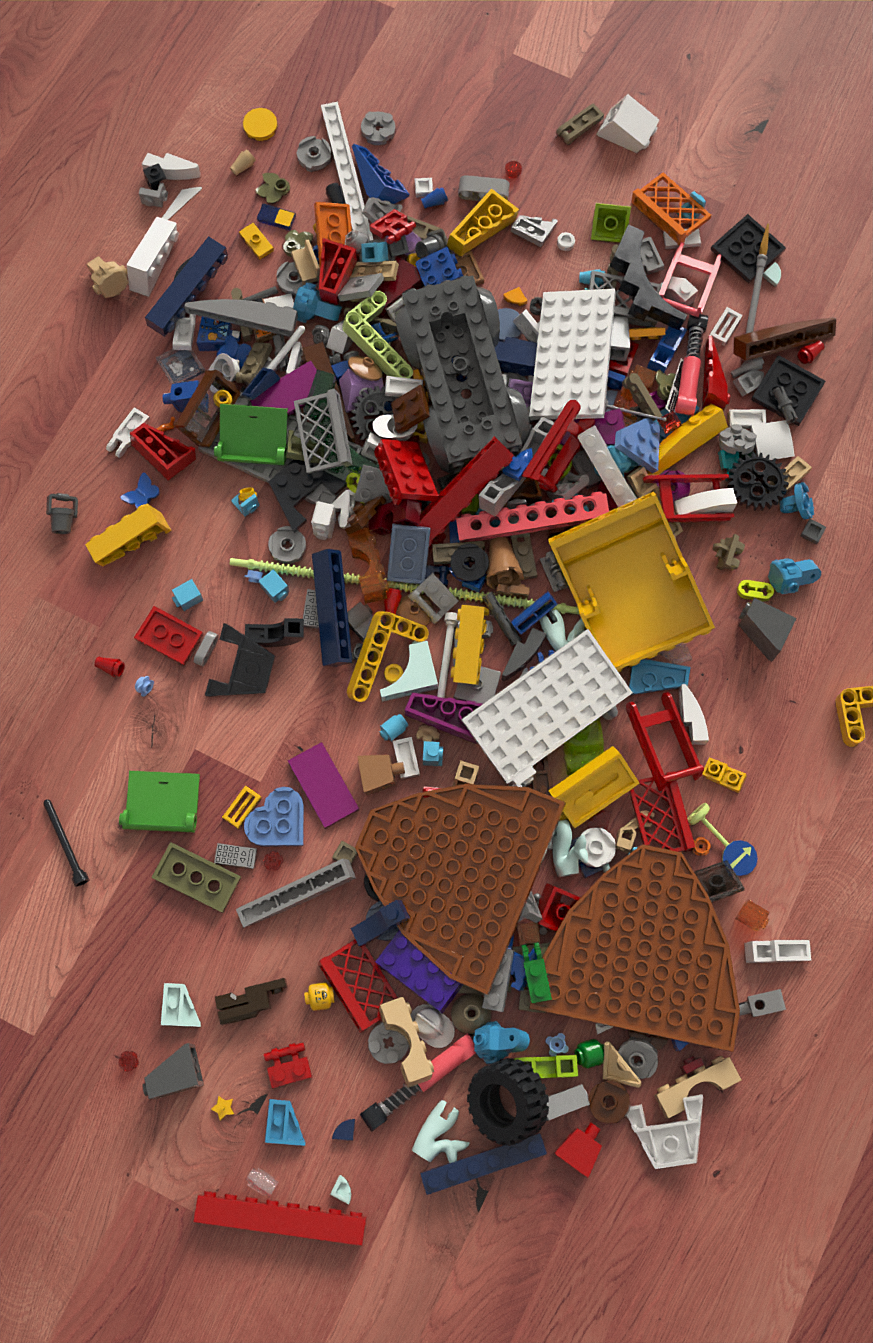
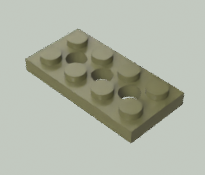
[151,842,242,913]

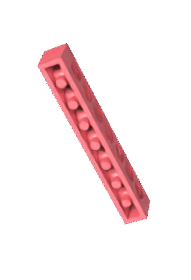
[456,492,609,542]

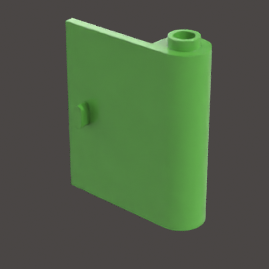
[214,404,288,466]
[119,771,200,833]

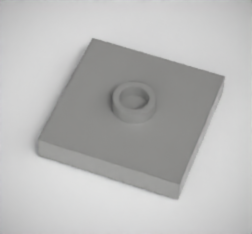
[338,273,384,301]
[454,666,501,704]

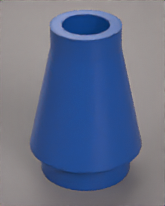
[421,187,448,209]

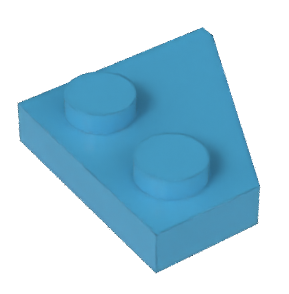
[265,1099,305,1146]

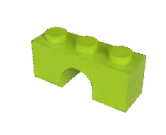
[513,1055,578,1078]

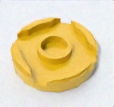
[243,108,278,141]

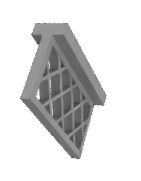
[589,271,661,328]
[294,389,353,474]

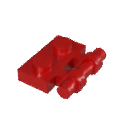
[369,209,416,244]
[264,1042,312,1089]

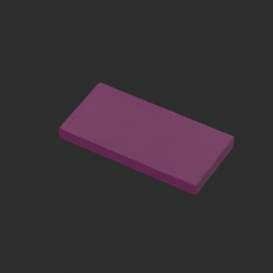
[249,361,329,416]
[288,742,359,829]

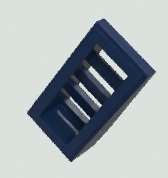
[241,367,281,400]

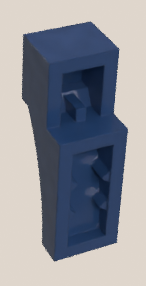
[351,900,410,947]

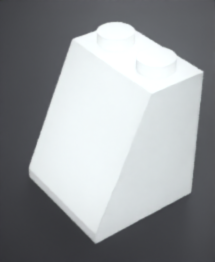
[597,94,659,153]

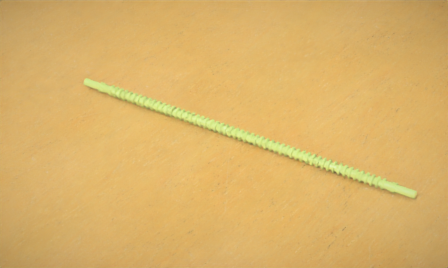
[230,558,580,615]

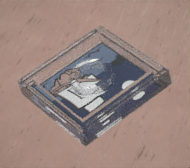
[156,349,205,385]

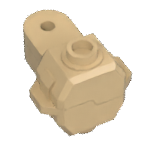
[86,256,129,298]

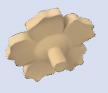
[416,725,440,742]

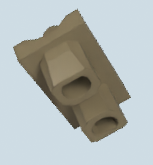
[712,534,745,570]

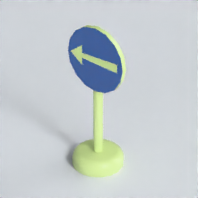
[687,802,758,876]

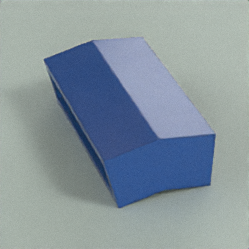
[511,591,558,634]

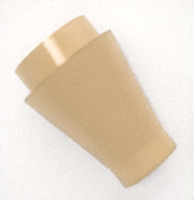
[230,150,256,176]

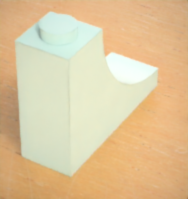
[380,641,438,702]

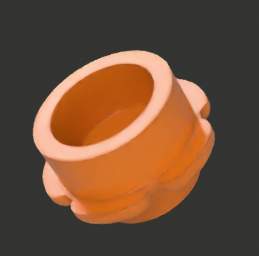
[692,837,711,856]

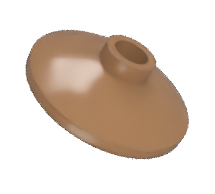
[348,356,383,381]
[396,594,433,630]

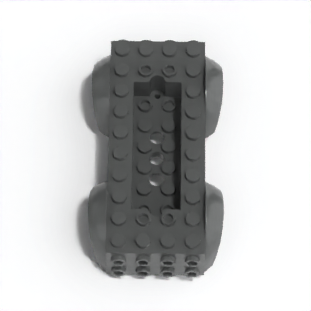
[395,275,529,476]

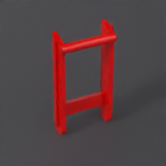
[522,400,595,493]
[642,474,734,523]
[626,692,704,792]

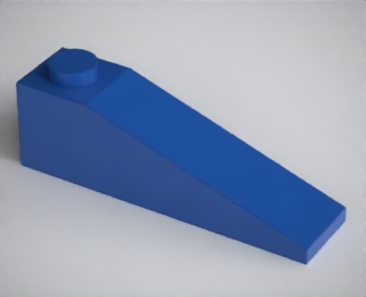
[352,144,410,204]

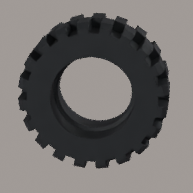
[467,1058,549,1146]

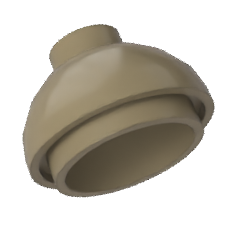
[451,993,492,1035]

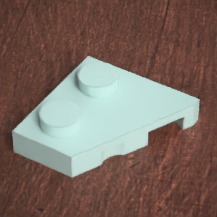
[161,983,201,1027]

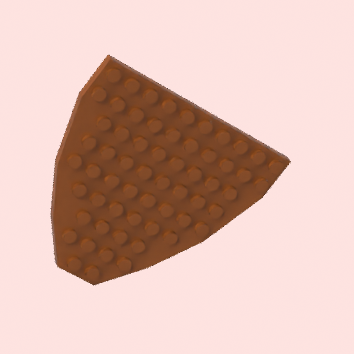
[355,784,566,995]
[529,844,740,1052]

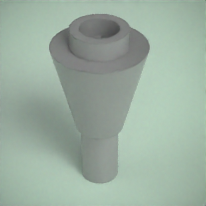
[730,357,764,378]

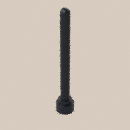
[43,799,90,887]

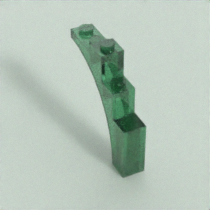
[303,369,380,474]

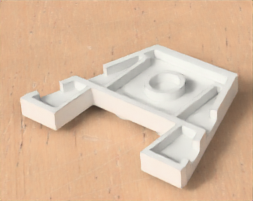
[627,1094,703,1169]

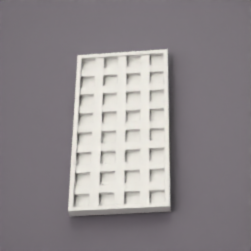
[529,289,616,420]
[461,629,633,784]

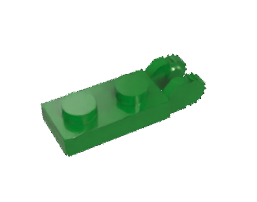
[521,942,552,1004]

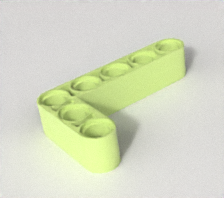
[342,291,413,379]

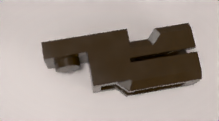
[215,978,288,1025]

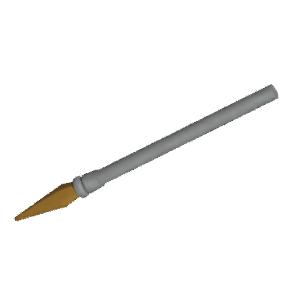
[745,223,769,334]

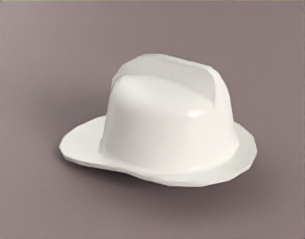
[208,353,240,393]
[373,414,417,441]
[410,1004,455,1048]

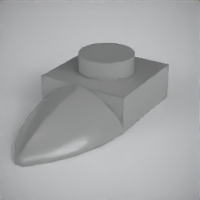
[733,370,764,397]

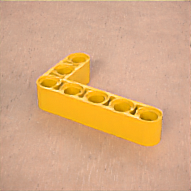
[347,611,429,702]
[835,686,873,747]

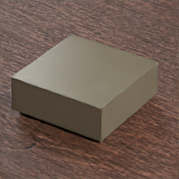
[332,841,358,864]

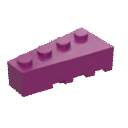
[559,408,625,448]
[405,692,482,744]

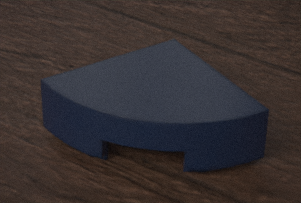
[332,1119,355,1141]

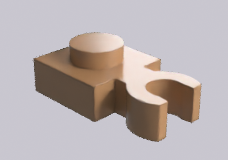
[496,584,530,600]

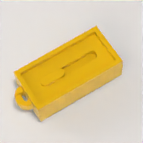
[548,746,640,828]

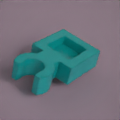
[718,450,739,482]

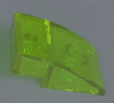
[563,717,604,775]

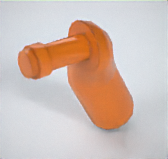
[156,417,175,432]

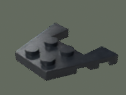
[269,460,347,533]
[205,623,276,696]

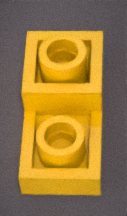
[702,757,747,793]

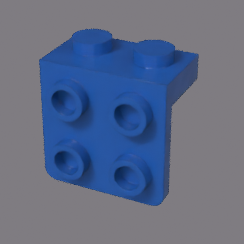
[416,247,463,286]

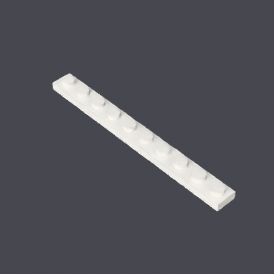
[321,102,373,255]

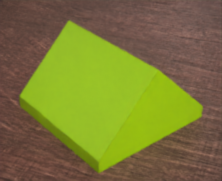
[591,203,631,242]

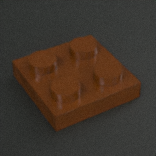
[391,384,430,434]

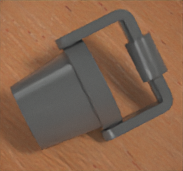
[415,229,452,259]
[46,493,78,534]

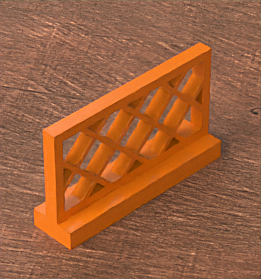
[632,172,712,246]

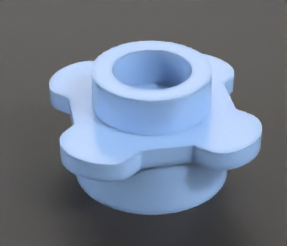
[244,570,263,583]
[135,676,154,697]
[546,1033,569,1056]

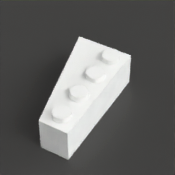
[127,217,179,297]

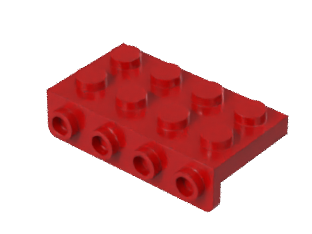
[374,439,439,505]

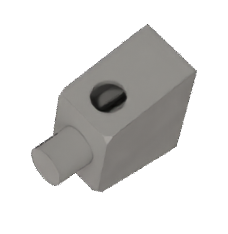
[739,989,786,1017]

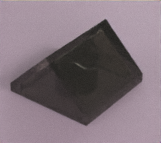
[694,860,745,903]

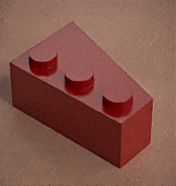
[319,238,358,305]
[130,423,196,481]

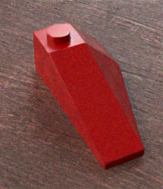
[702,335,730,411]
[537,883,581,931]

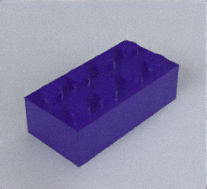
[375,930,464,1014]

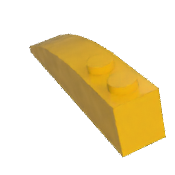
[638,404,728,475]

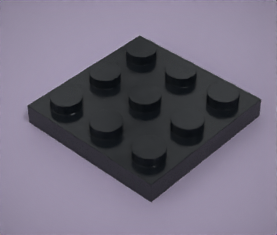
[710,214,786,283]
[751,355,826,426]

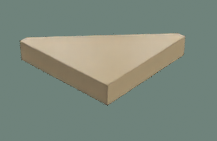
[603,1041,641,1088]

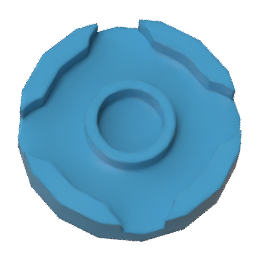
[779,482,814,520]

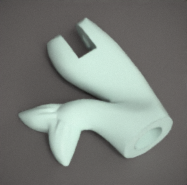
[539,609,585,652]
[552,820,588,878]
[412,1100,470,1163]

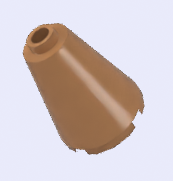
[486,537,524,589]

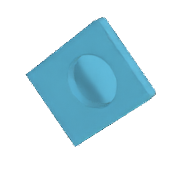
[231,493,259,517]

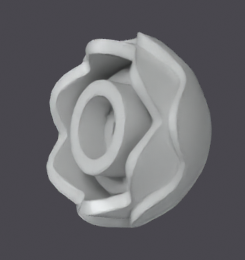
[312,325,330,347]

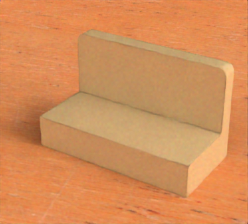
[291,239,320,285]

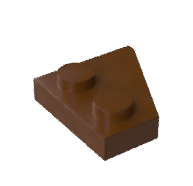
[344,495,387,535]

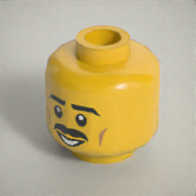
[304,982,334,1011]

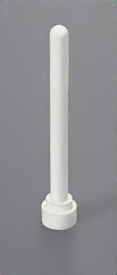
[267,325,305,371]
[437,612,459,698]

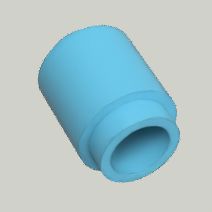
[379,714,409,741]

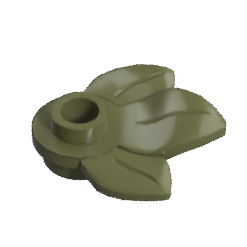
[255,173,290,203]
[283,230,314,257]
[655,369,676,401]

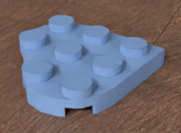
[244,787,304,847]

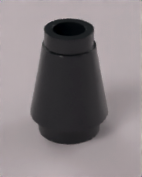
[325,183,345,204]

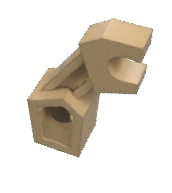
[615,810,655,853]

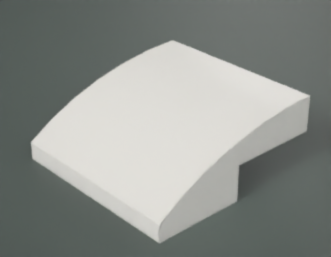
[751,420,795,460]

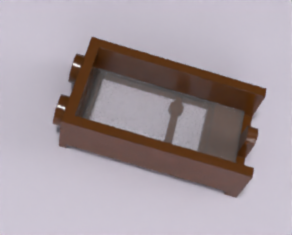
[174,370,241,447]

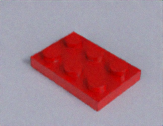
[134,606,204,666]

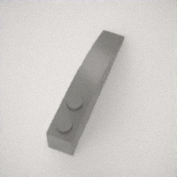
[184,299,298,337]
[236,859,356,928]

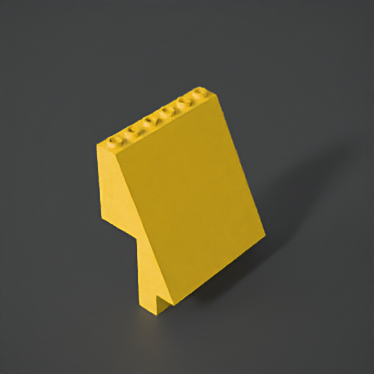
[548,491,715,672]

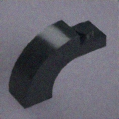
[245,618,304,647]

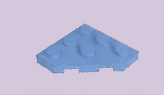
[615,417,660,473]

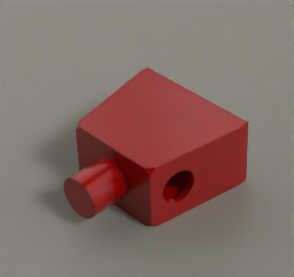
[553,1122,602,1178]

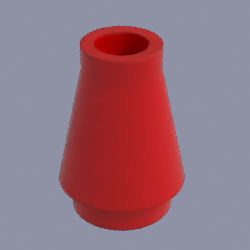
[798,341,824,364]
[384,588,402,615]
[94,656,125,677]

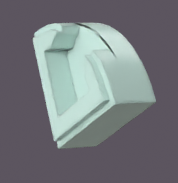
[763,262,781,287]
[330,1175,351,1205]

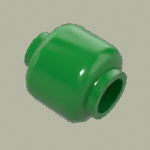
[574,1039,604,1069]

